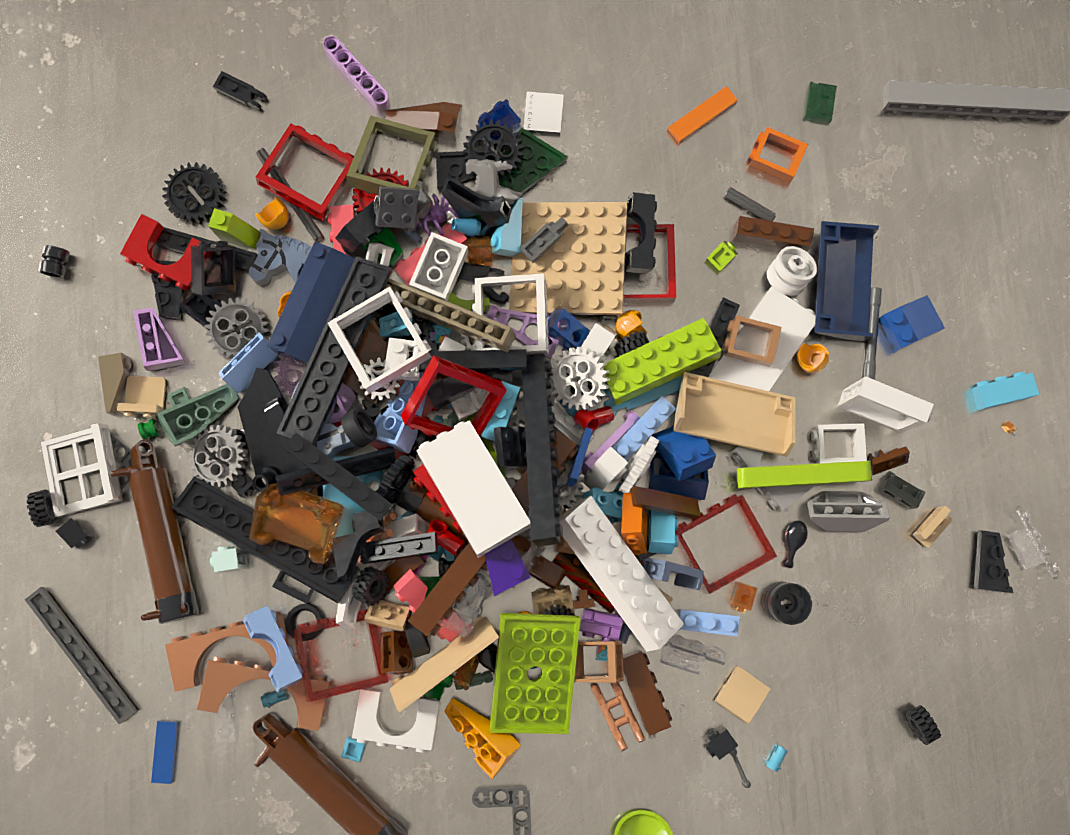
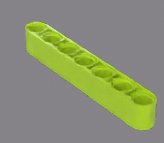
[737,461,873,489]

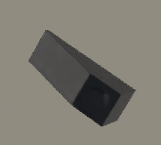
[427,371,487,409]

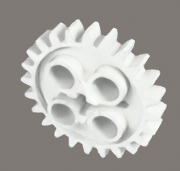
[550,347,610,410]
[619,436,659,493]

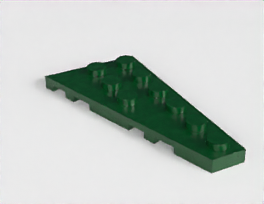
[462,127,568,225]

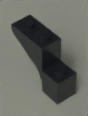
[442,178,512,227]
[331,511,385,581]

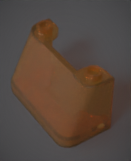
[249,484,344,564]

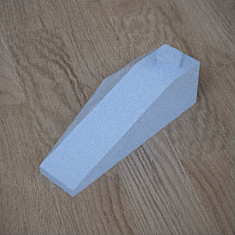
[374,372,426,453]

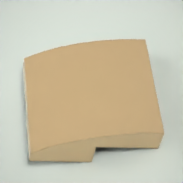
[715,666,770,724]

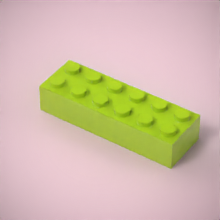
[603,318,721,406]

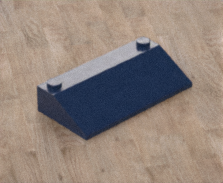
[814,221,879,341]
[267,242,355,364]

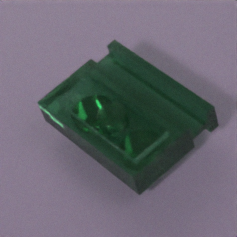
[804,81,837,123]

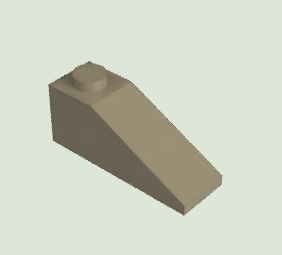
[98,352,131,415]

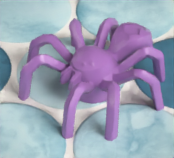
[417,193,460,237]

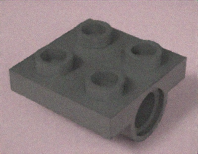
[374,186,419,228]

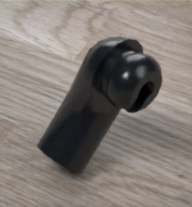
[483,286,509,305]

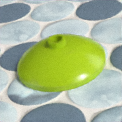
[614,810,673,835]

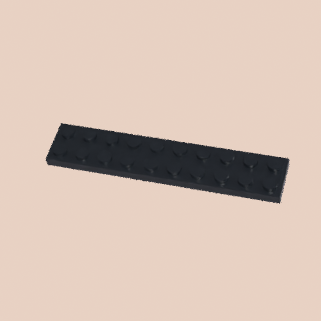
[276,256,393,446]
[171,476,360,604]

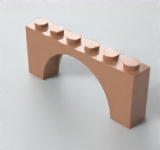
[165,611,296,692]
[196,656,329,731]

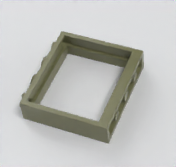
[347,115,437,194]

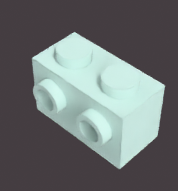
[210,546,247,572]

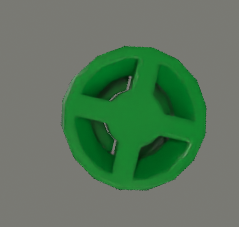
[138,418,161,440]

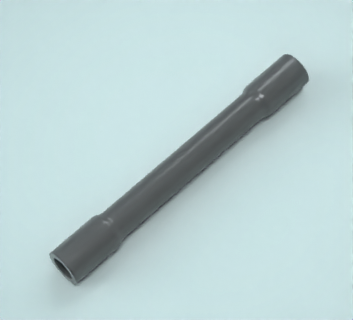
[864,287,882,380]

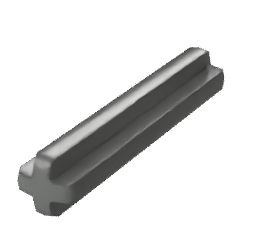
[725,187,776,221]

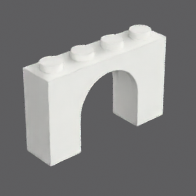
[352,688,440,753]

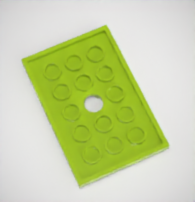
[490,613,580,734]

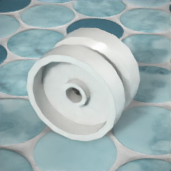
[767,246,817,296]

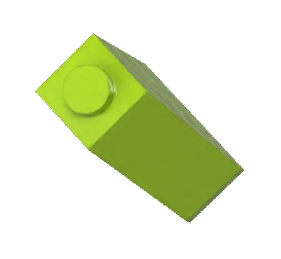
[208,208,261,250]

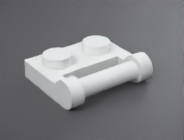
[384,338,421,381]

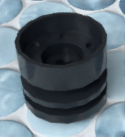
[762,581,812,625]

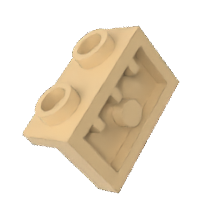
[913,506,952,547]
[531,585,575,615]
[365,600,411,631]

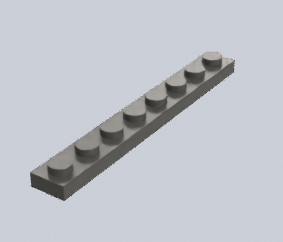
[24,587,137,724]

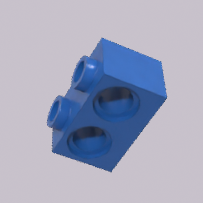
[548,308,591,350]

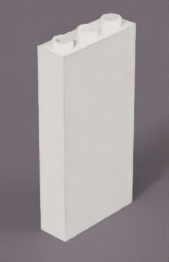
[709,286,815,391]
[416,420,531,558]

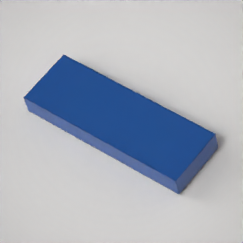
[566,427,593,487]
[151,721,179,784]

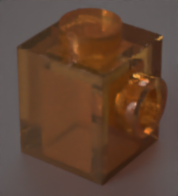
[465,236,492,264]
[729,582,758,613]

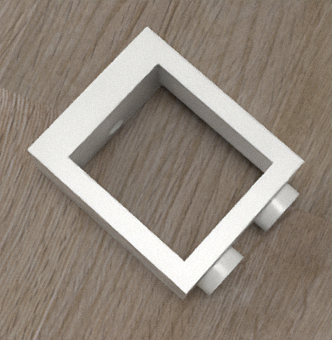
[811,423,867,464]

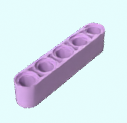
[323,36,390,111]

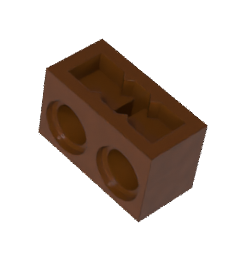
[380,630,412,675]

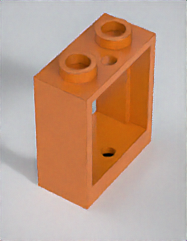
[749,127,808,183]
[621,493,648,555]

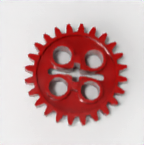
[352,167,409,228]

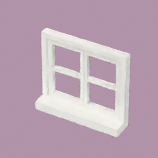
[41,423,123,517]

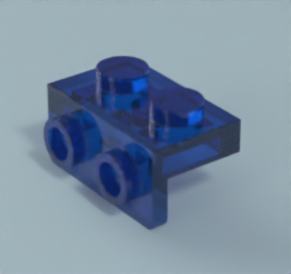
[478,99,521,140]

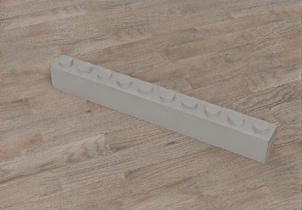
[883,79,1070,118]

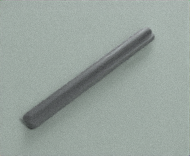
[256,148,324,242]

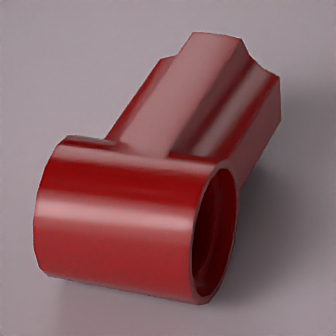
[574,405,614,432]
[427,519,465,556]

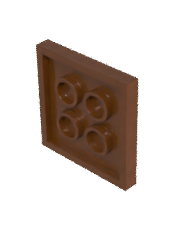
[343,329,388,404]

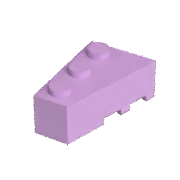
[133,308,185,371]

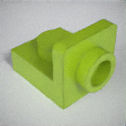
[707,241,738,271]

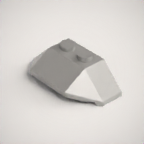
[807,491,890,532]

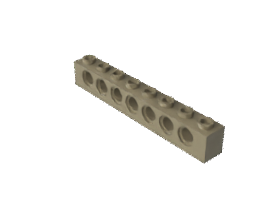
[384,278,516,353]

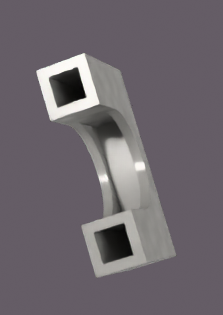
[731,446,817,512]

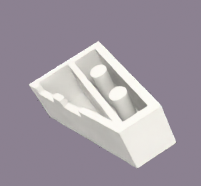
[566,321,618,380]
[583,447,628,490]

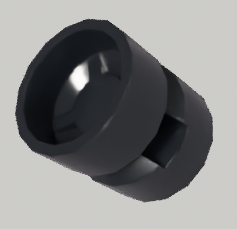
[38,245,70,278]

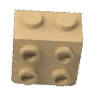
[117,376,166,418]

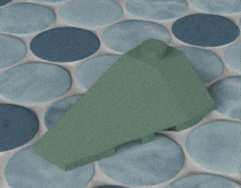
[157,384,239,447]

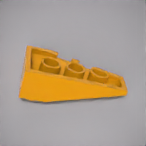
[444,698,521,779]

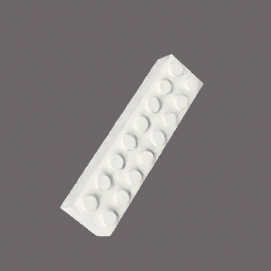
[559,496,684,652]

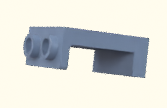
[642,557,704,590]

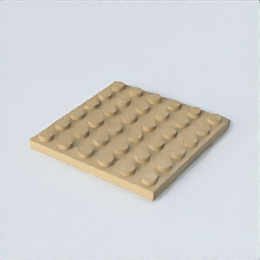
[509,202,628,315]

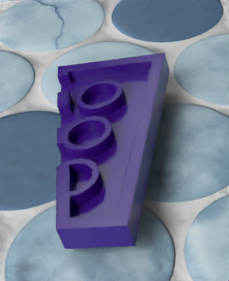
[485,539,531,597]

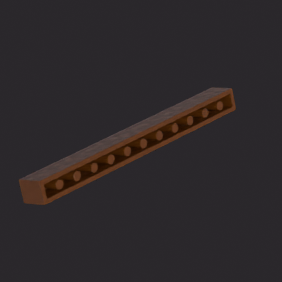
[408,430,577,638]

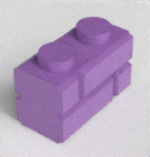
[579,608,623,641]

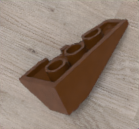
[385,102,462,141]

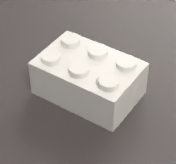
[409,232,468,301]

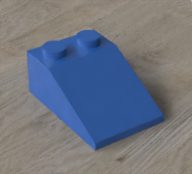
[879,295,945,353]
[650,426,716,482]

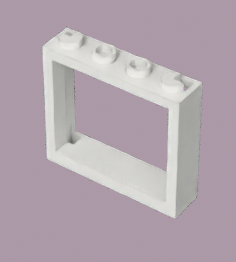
[472,274,549,355]
[328,287,432,394]
[837,377,934,433]

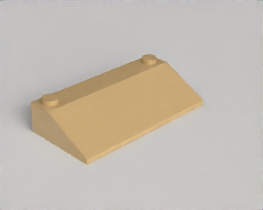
[674,372,796,457]
[390,615,499,713]

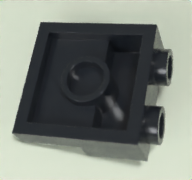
[494,426,527,468]

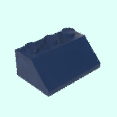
[647,453,709,500]

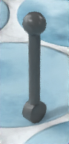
[729,749,751,788]

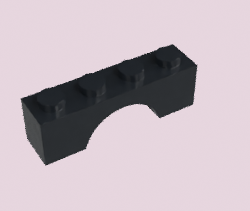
[625,192,657,274]

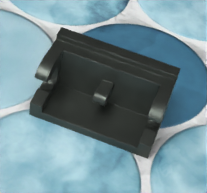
[878,471,926,509]

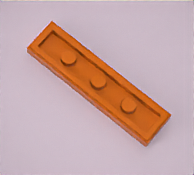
[667,86,738,144]

